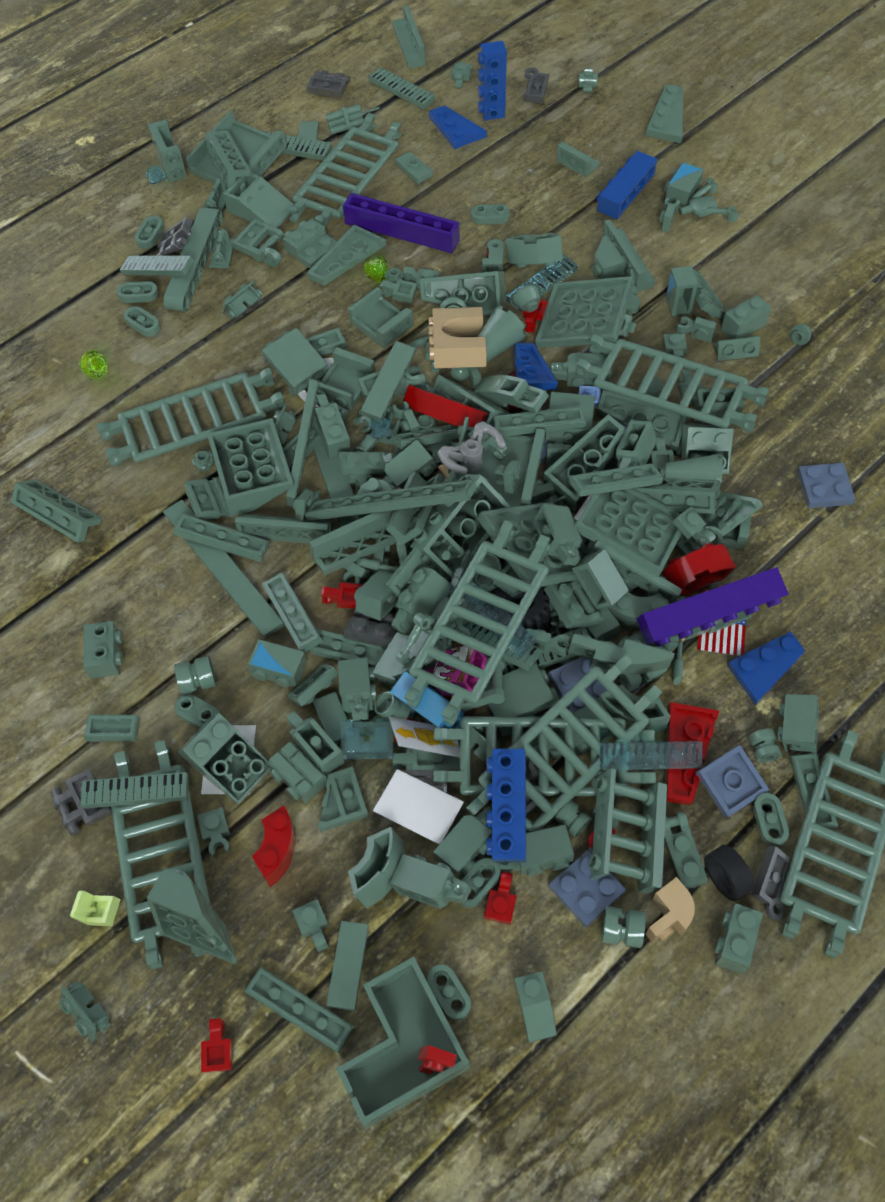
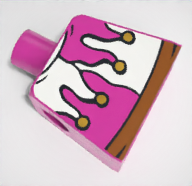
[425,646,487,696]

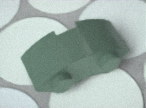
[506,233,563,268]
[607,592,670,631]
[599,685,671,733]
[348,827,405,908]

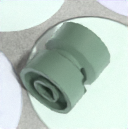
[174,655,217,695]
[601,906,645,949]

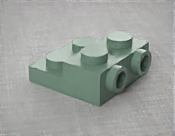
[283,218,337,269]

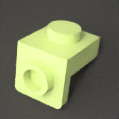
[70,891,121,926]

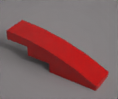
[402,385,487,428]

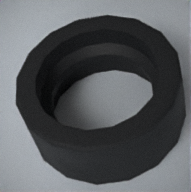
[704,845,754,901]

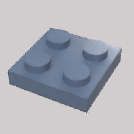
[797,463,855,508]
[548,657,607,713]
[695,745,769,818]
[548,850,626,928]

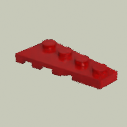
[665,702,719,805]

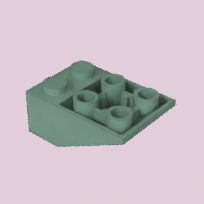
[223,173,294,228]
[177,713,271,804]

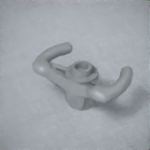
[438,422,506,475]

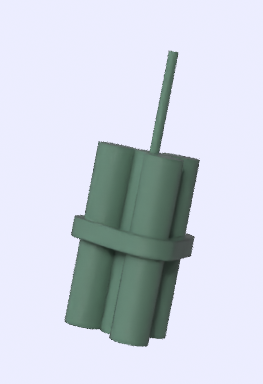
[326,104,380,135]

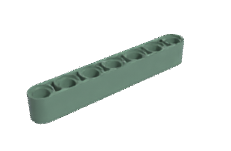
[163,207,223,312]

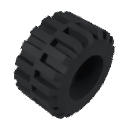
[488,587,550,641]

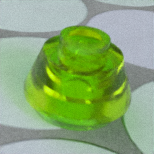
[364,255,387,284]
[79,350,108,379]

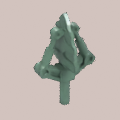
[392,598,470,678]

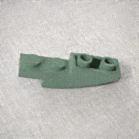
[473,375,549,413]
[568,634,675,674]

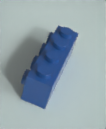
[478,41,507,121]
[597,151,657,220]
[487,749,526,862]

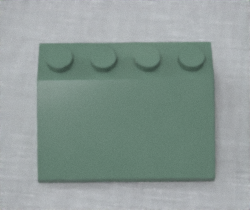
[207,418,294,517]

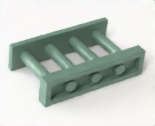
[589,768,667,894]

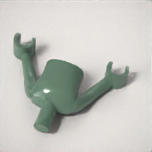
[679,178,739,222]

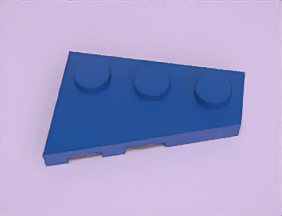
[429,105,487,149]
[513,343,558,390]
[728,631,805,705]

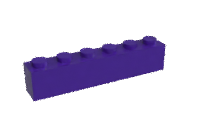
[343,193,460,253]
[636,567,789,647]

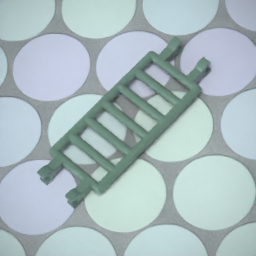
[288,113,401,230]
[576,334,769,433]
[96,367,286,467]
[404,520,551,726]
[466,655,662,833]
[433,716,656,797]
[780,730,885,959]
[111,740,210,970]

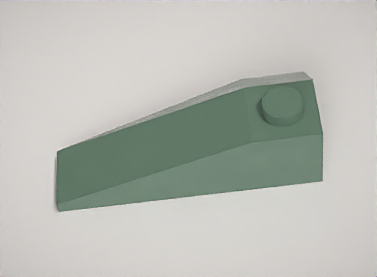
[420,271,505,315]
[431,374,511,428]

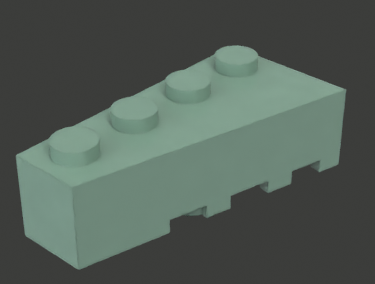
[544,414,625,513]

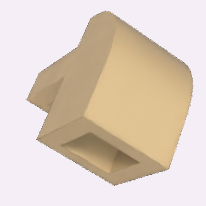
[645,877,695,943]

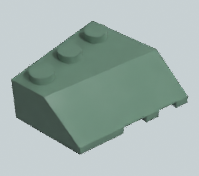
[147,868,237,965]

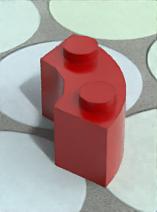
[662,543,736,596]
[252,805,296,887]

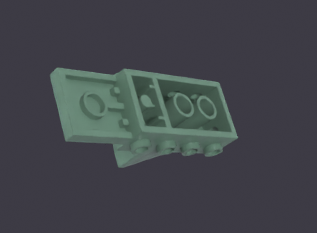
[385,474,511,598]

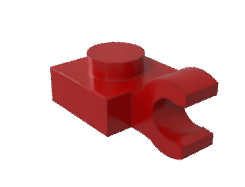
[523,300,548,333]
[321,582,363,609]
[484,871,517,925]
[201,1018,233,1074]
[418,1045,457,1075]

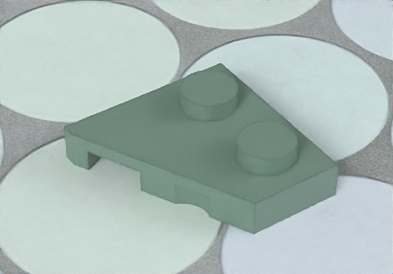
[704,492,763,537]
[318,766,369,833]

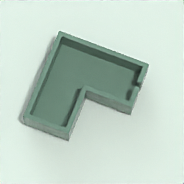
[336,957,470,1130]

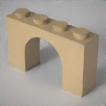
[429,307,486,368]

